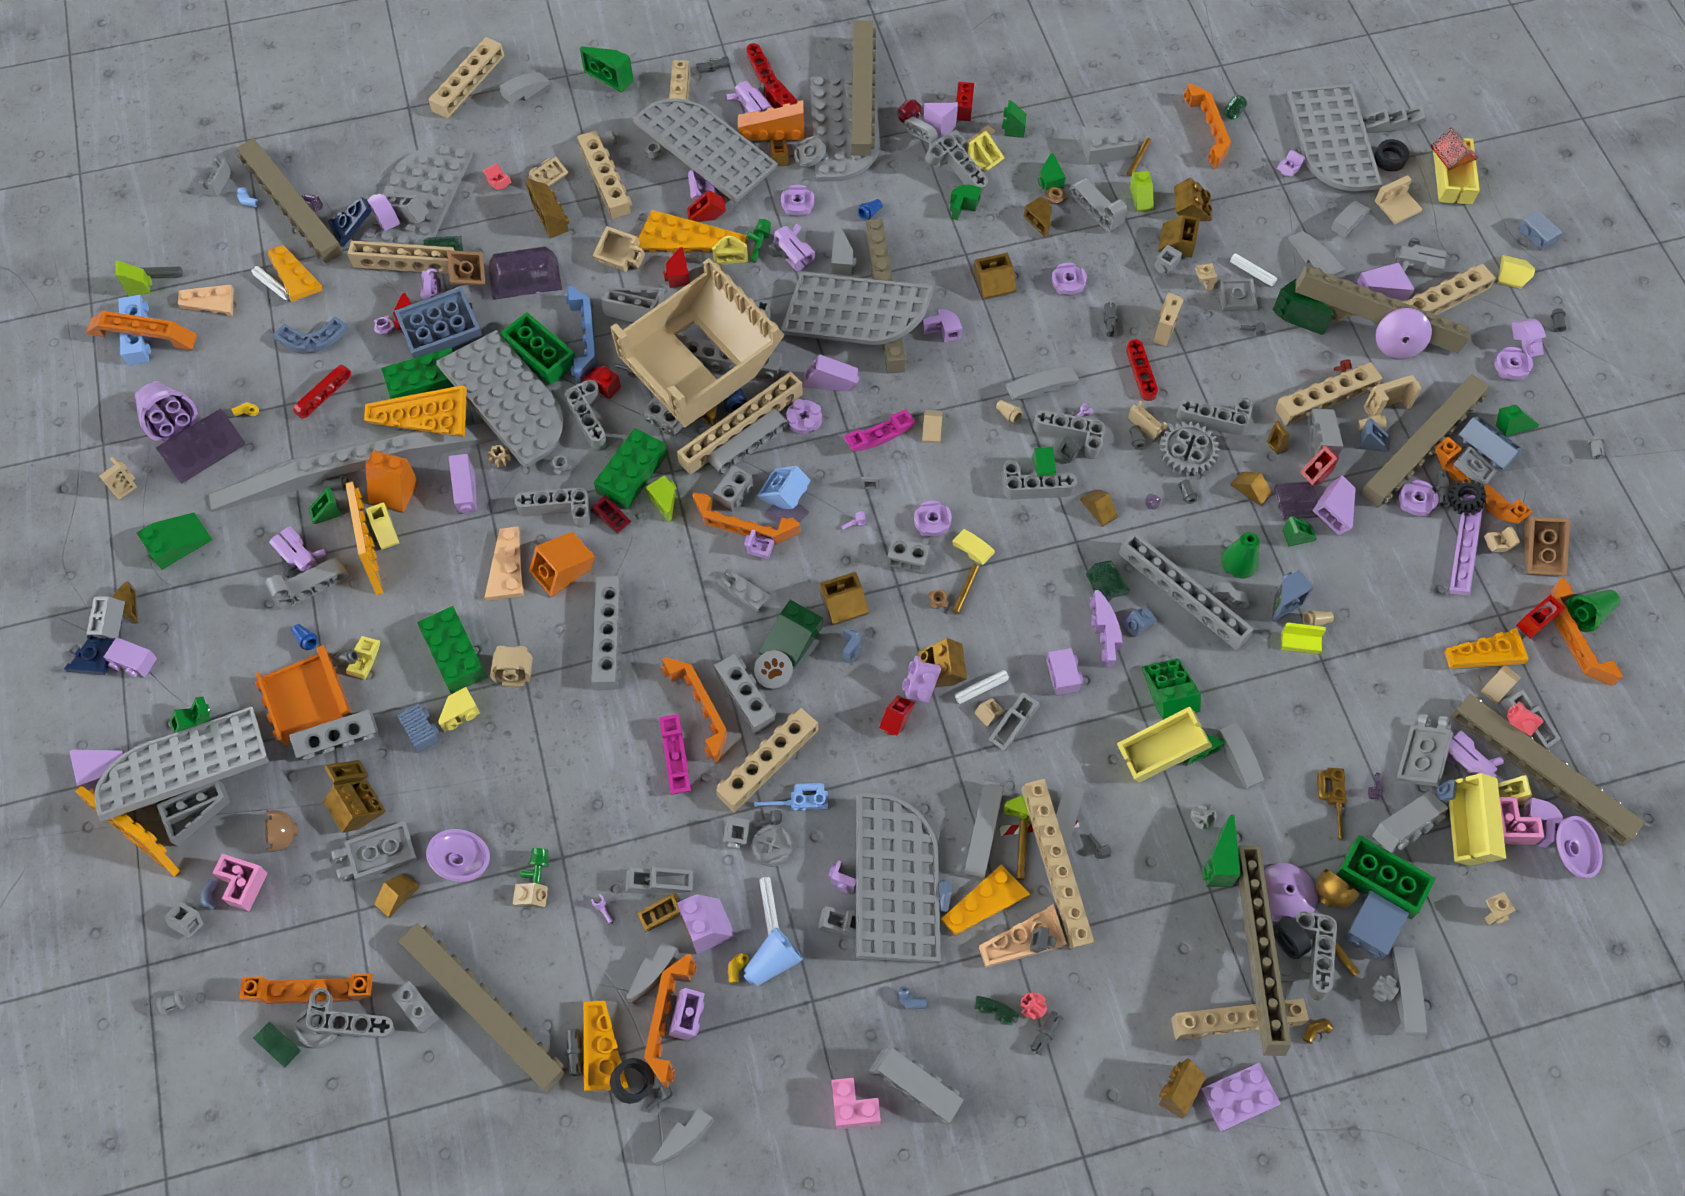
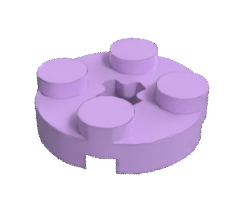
[781,185,814,216]
[1051,263,1087,295]
[421,268,441,300]
[1494,347,1533,380]
[786,399,822,434]
[1399,480,1439,517]
[914,500,952,537]

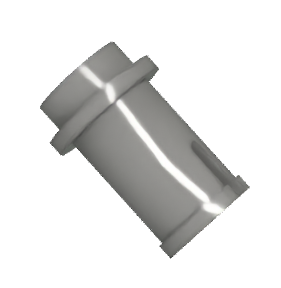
[1588,435,1605,460]

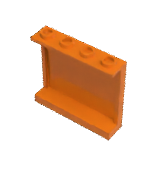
[255,645,352,746]

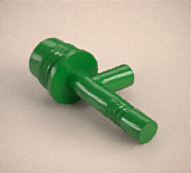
[746,219,771,263]
[520,848,549,884]

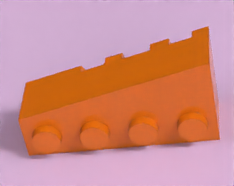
[738,100,804,141]

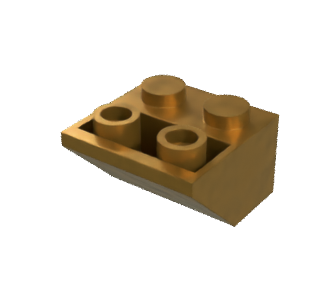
[1174,177,1213,221]
[1158,215,1200,258]
[973,252,1016,300]
[820,571,869,625]
[918,638,967,687]
[323,780,386,833]
[1159,1058,1206,1119]

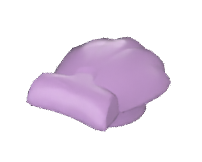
[374,315,394,335]

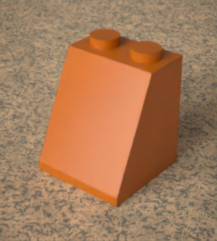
[365,450,418,513]
[529,531,595,597]

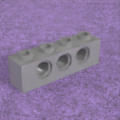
[714,654,776,735]
[289,709,379,760]

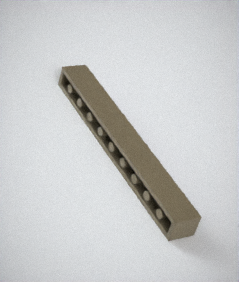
[851,20,876,156]
[236,138,343,263]
[865,219,905,374]
[1295,265,1470,354]
[1361,374,1490,507]
[1451,694,1645,846]
[1238,845,1291,1056]
[398,923,565,1094]

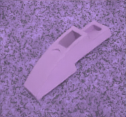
[1090,590,1122,668]

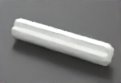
[1230,253,1277,286]
[251,266,289,300]
[955,670,1009,704]
[759,877,779,935]

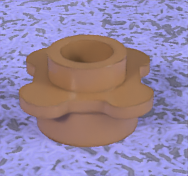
[928,590,949,609]

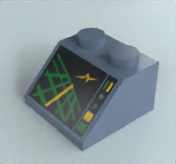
[1272,570,1314,622]

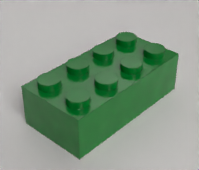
[500,312,576,386]
[381,348,455,399]
[594,428,668,509]
[417,606,488,694]
[1335,835,1436,919]

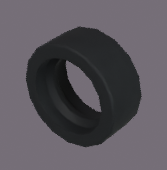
[1374,139,1409,172]
[1273,917,1312,959]
[609,1058,654,1104]

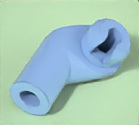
[237,187,258,207]

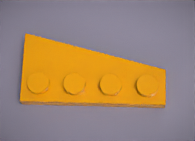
[268,245,322,302]
[1444,628,1529,669]
[941,864,1030,936]
[583,1001,629,1092]

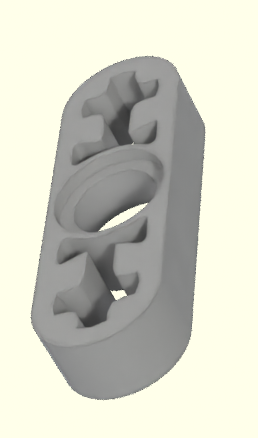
[904,117,938,143]

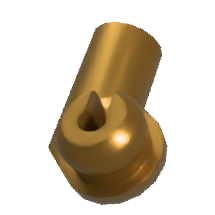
[1302,1018,1333,1044]

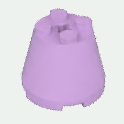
[135,381,198,443]

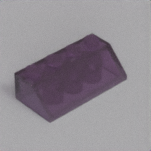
[156,408,246,484]

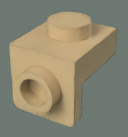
[1195,263,1217,291]
[1484,527,1520,552]
[513,883,548,907]
[1485,892,1516,925]

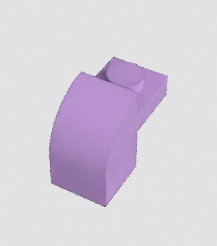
[367,194,400,231]
[922,309,962,342]
[1512,319,1546,357]
[1523,798,1564,848]

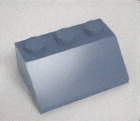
[1459,416,1524,469]

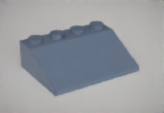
[395,287,482,358]

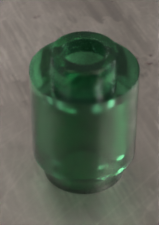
[1224,95,1247,120]

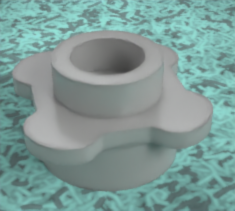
[605,127,619,145]
[644,142,664,159]
[550,455,571,475]

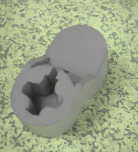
[1213,582,1249,609]

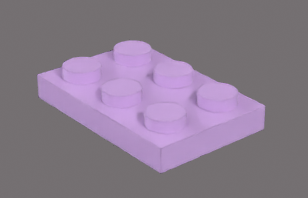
[1200,1063,1281,1132]

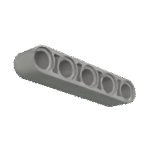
[708,409,788,474]
[964,779,1004,878]

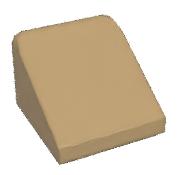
[975,698,1005,726]

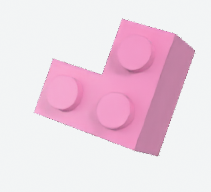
[1499,797,1544,845]
[213,854,268,912]
[832,1078,881,1130]

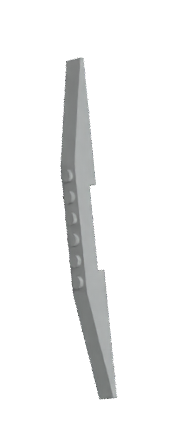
[209,423,499,512]

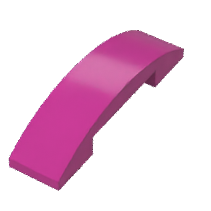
[843,409,915,451]
[659,714,691,795]

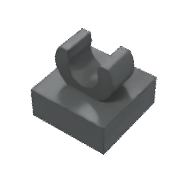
[1056,436,1082,463]
[1030,926,1056,953]

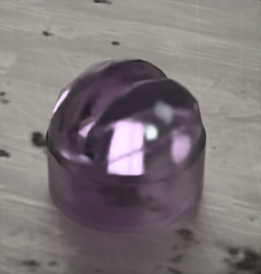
[1145,494,1161,510]

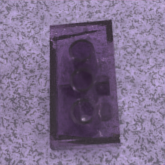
[489,247,562,300]

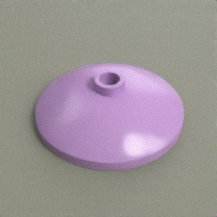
[1375,308,1432,359]
[1556,816,1603,879]
[426,829,490,882]
[1264,863,1318,923]

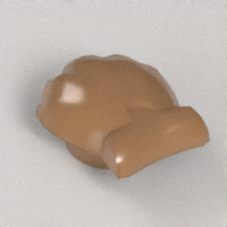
[1044,187,1068,204]

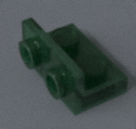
[423,235,463,251]
[1086,560,1130,602]

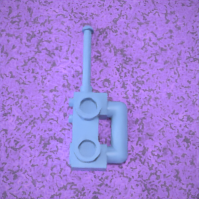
[754,783,828,811]

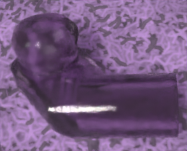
[302,193,323,211]

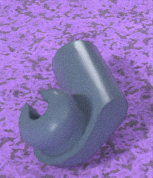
[200,879,219,910]
[939,880,952,912]
[897,986,926,1009]

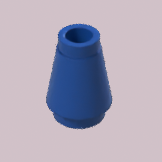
[858,199,883,220]
[291,624,318,650]

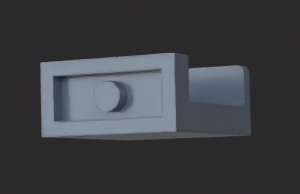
[1344,891,1409,960]

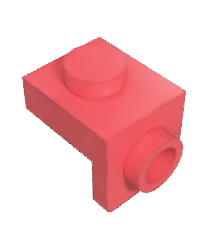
[483,163,512,190]
[1507,701,1544,736]

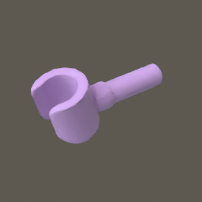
[1076,403,1094,417]
[841,511,866,530]
[591,894,613,924]

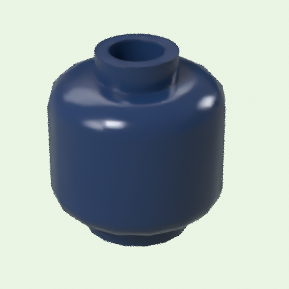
[723,388,747,413]

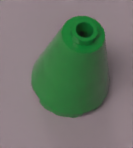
[1221,532,1260,579]
[1566,590,1620,632]

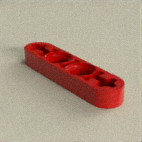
[746,43,777,87]
[1126,339,1158,401]
[293,365,351,419]

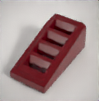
[591,495,631,534]

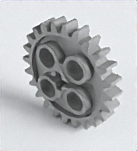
[1159,421,1220,476]

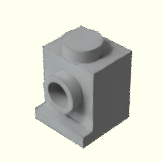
[1154,245,1182,275]
[723,816,750,849]
[164,902,204,939]

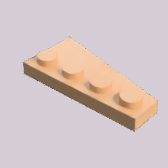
[484,527,524,601]
[979,904,1067,968]

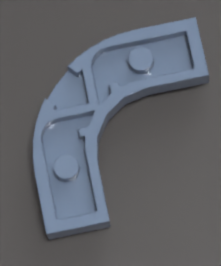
[272,316,350,353]

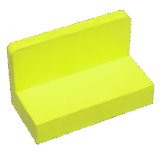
[1281,623,1326,654]

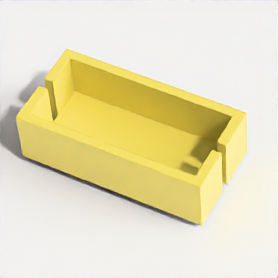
[1433,137,1480,204]
[1117,707,1212,783]
[1449,773,1506,866]

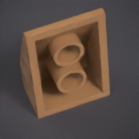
[1523,517,1570,576]

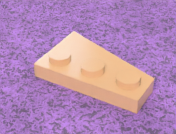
[178,285,234,317]

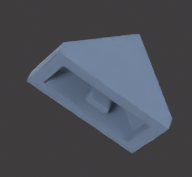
[1360,418,1389,452]

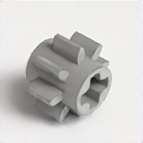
[1191,803,1217,829]
[1371,974,1399,1002]

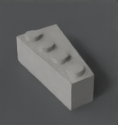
[868,1047,964,1123]

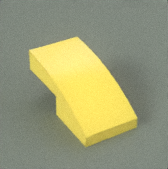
[952,529,995,565]
[346,636,380,679]

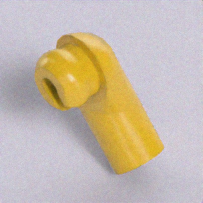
[231,402,259,417]
[728,953,749,984]

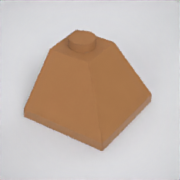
[447,250,485,286]

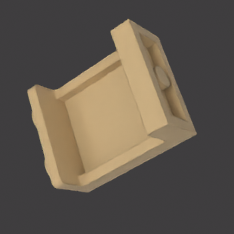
[1363,375,1421,417]

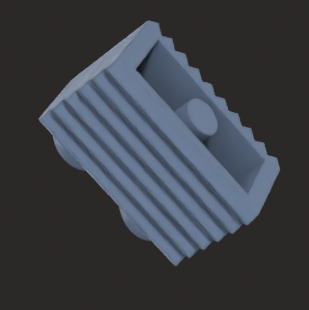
[1519,210,1563,250]
[397,703,440,752]

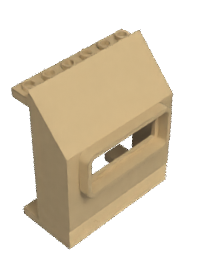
[610,258,784,428]

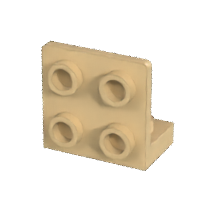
[1375,175,1422,224]

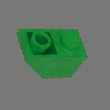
[1002,100,1027,138]

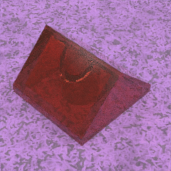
[1430,127,1478,170]

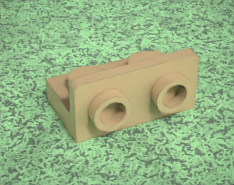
[528,156,568,187]
[99,457,137,500]

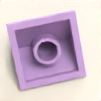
[923,102,958,139]

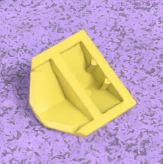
[968,131,1005,171]
[712,235,748,264]
[1498,255,1535,289]

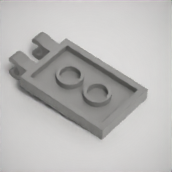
[1396,714,1453,787]
[331,821,417,882]

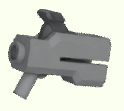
[1394,238,1446,277]

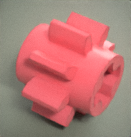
[1020,991,1047,1020]

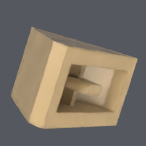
[922,410,942,443]
[1481,665,1521,704]

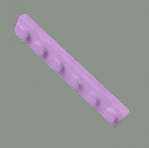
[1450,495,1483,595]

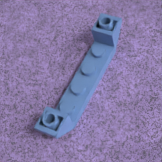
[565,286,597,383]

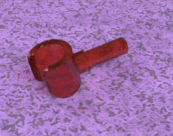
[1334,359,1352,372]

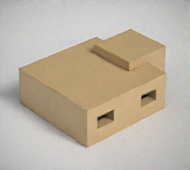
[592,226,645,272]
[1153,293,1184,347]

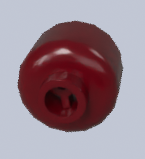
[898,99,922,124]

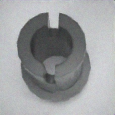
[1550,308,1566,332]
[1129,425,1146,449]
[324,476,349,491]
[1178,479,1197,504]
[332,649,359,667]

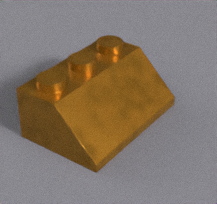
[526,179,570,238]

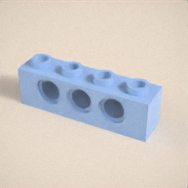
[118,295,151,365]

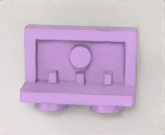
[688,169,717,201]
[902,656,941,703]

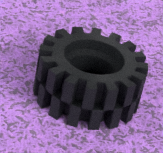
[1450,479,1486,516]

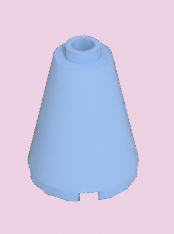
[744,928,803,986]

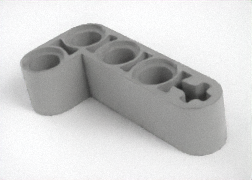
[925,135,988,193]
[1070,178,1127,232]
[565,380,607,451]
[1176,397,1253,435]
[1033,410,1105,459]
[1002,460,1077,500]
[514,488,591,527]
[265,557,349,609]
[1294,911,1337,1001]
[306,988,395,1038]

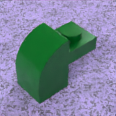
[950,184,982,220]
[169,696,211,733]

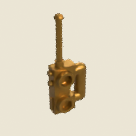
[1317,767,1347,840]

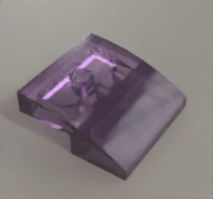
[1274,482,1319,520]

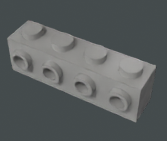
[1372,791,1448,853]

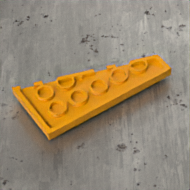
[638,210,748,253]
[364,385,467,437]
[345,481,384,595]
[75,785,181,877]

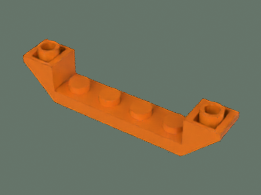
[1184,83,1231,169]
[86,311,197,350]
[1435,436,1533,524]
[692,493,801,545]
[1551,577,1623,686]
[661,657,728,763]
[644,954,697,1089]
[239,973,373,1004]

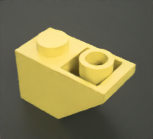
[366,502,400,550]
[438,687,480,732]

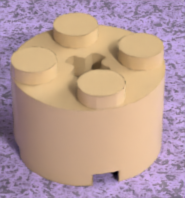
[490,646,533,687]

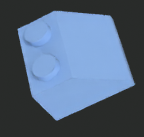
[757,466,811,510]

